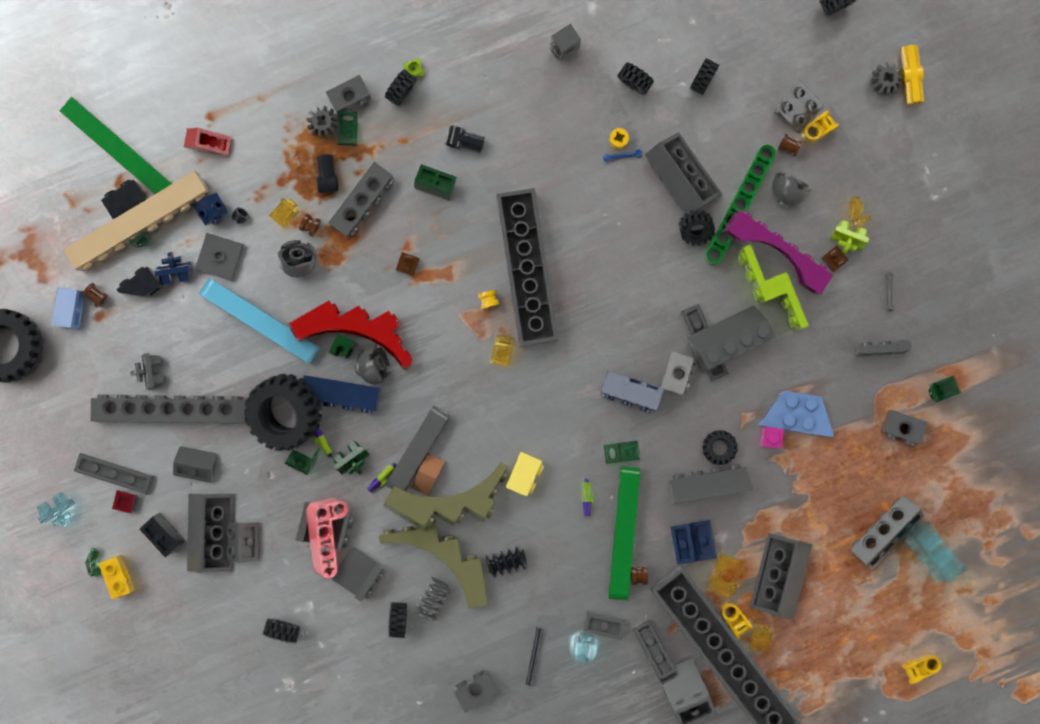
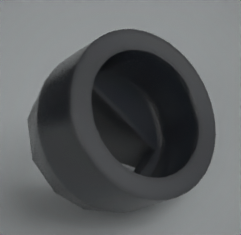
[232,207,249,224]

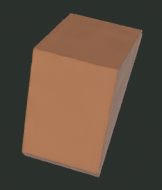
[411,453,445,496]

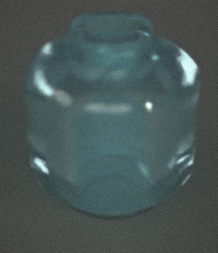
[571,633,597,663]

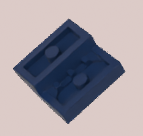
[670,520,717,565]

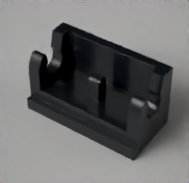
[139,513,185,558]

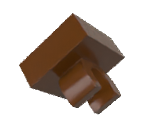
[821,245,849,272]
[396,252,420,277]

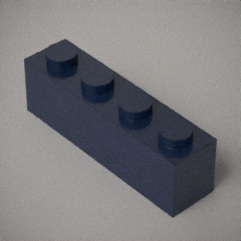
[303,375,381,414]

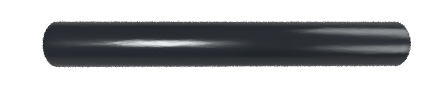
[525,627,544,686]

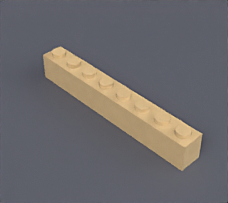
[64,171,210,272]

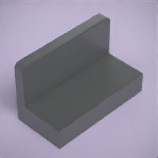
[173,446,217,483]

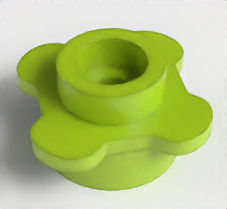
[403,58,425,77]

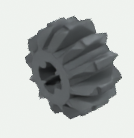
[870,63,904,96]
[306,106,339,139]

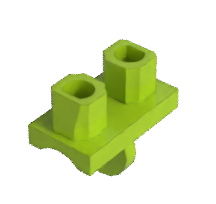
[830,220,869,254]

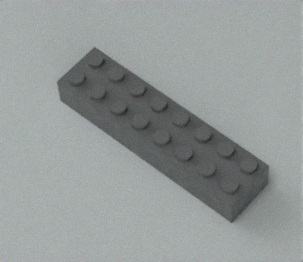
[497,188,558,347]

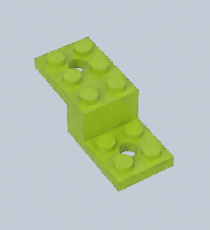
[738,245,809,332]

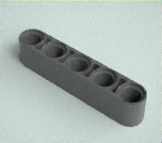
[385,405,450,491]

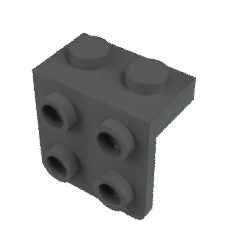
[332,548,384,601]

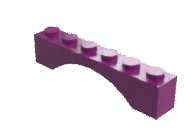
[723,210,833,295]

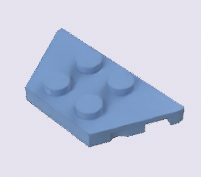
[759,391,834,437]

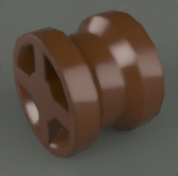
[299,213,321,237]
[631,566,648,585]

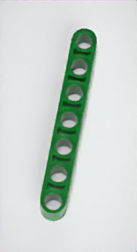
[704,144,776,265]
[608,466,640,601]

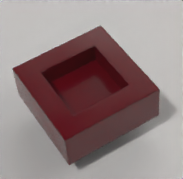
[112,490,137,514]

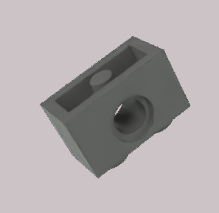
[550,24,581,60]
[326,75,372,116]
[881,410,928,447]
[454,670,499,713]

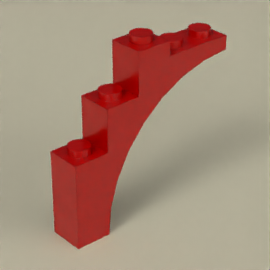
[288,300,412,370]

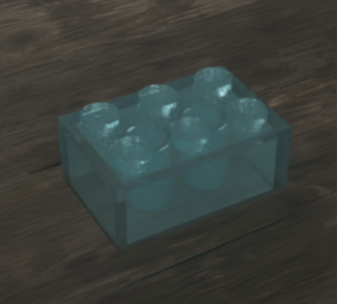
[904,521,966,584]

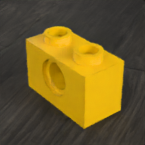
[98,555,135,600]

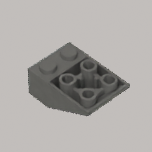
[661,658,717,724]

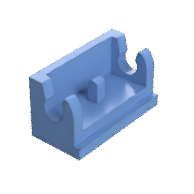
[51,287,85,330]

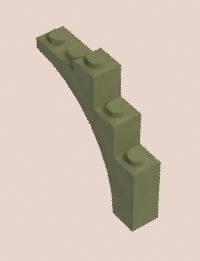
[384,462,508,530]
[379,518,488,608]

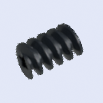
[485,546,527,578]

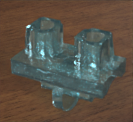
[37,492,75,527]

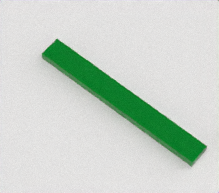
[59,97,172,194]

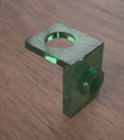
[337,111,358,146]
[128,231,152,248]
[604,441,640,464]
[285,448,321,476]

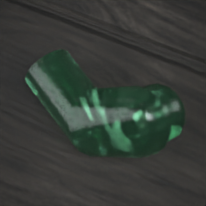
[85,548,101,577]

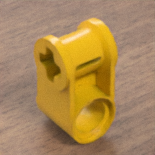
[801,110,839,144]
[720,602,754,640]
[901,654,942,684]

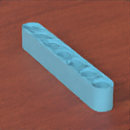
[199,278,320,364]

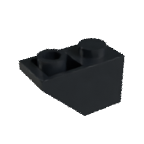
[116,267,164,298]

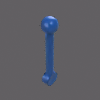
[603,149,642,162]

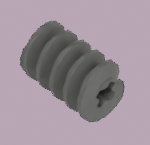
[414,577,451,621]

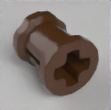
[778,133,802,157]
[82,282,108,308]

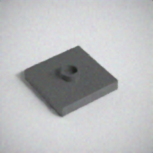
[195,233,244,280]

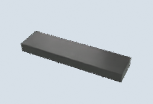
[681,304,729,382]
[74,453,154,495]

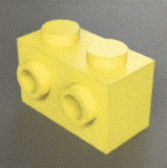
[506,452,544,496]

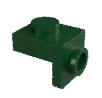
[928,375,961,403]

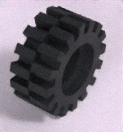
[819,0,857,16]
[690,58,719,95]
[617,62,654,95]
[384,69,417,106]
[679,209,715,246]
[702,430,738,465]
[388,602,407,638]
[263,618,301,643]

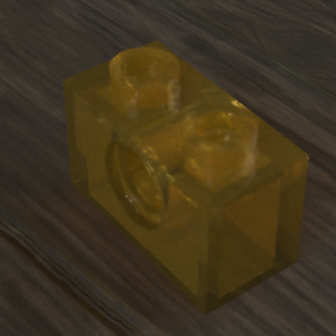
[706,553,745,598]

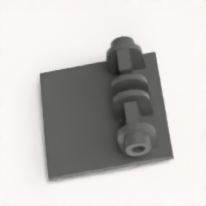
[774,79,824,133]

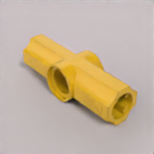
[900,45,924,105]

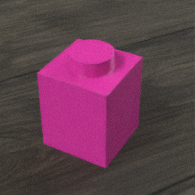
[760,427,784,448]

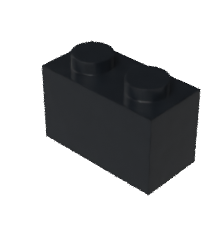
[101,180,148,219]

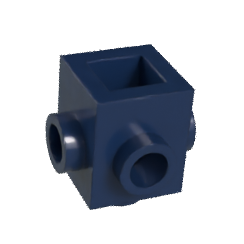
[194,193,228,226]

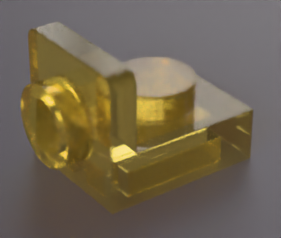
[848,196,872,225]
[269,197,299,229]
[491,334,514,366]
[749,624,774,653]

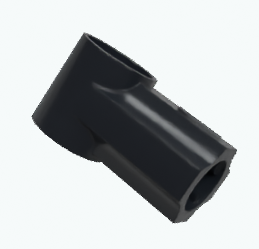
[445,125,485,153]
[317,154,338,194]

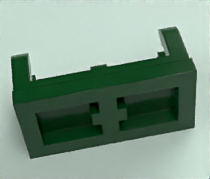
[414,164,457,201]
[329,333,358,359]

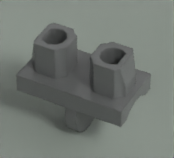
[130,353,163,390]

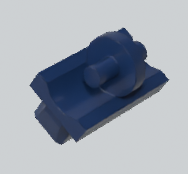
[154,252,192,285]

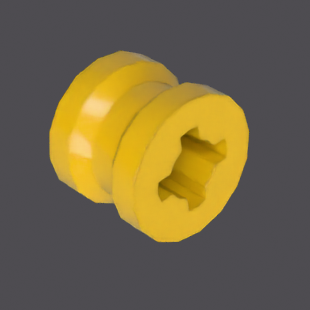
[609,128,629,149]
[478,290,500,310]

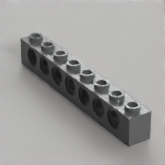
[90,395,248,424]

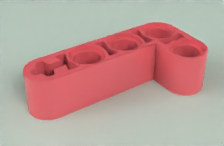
[307,498,348,579]

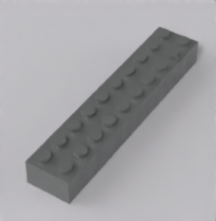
[650,566,802,724]

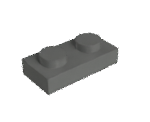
[583,612,625,640]

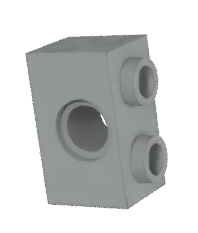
[660,351,696,396]

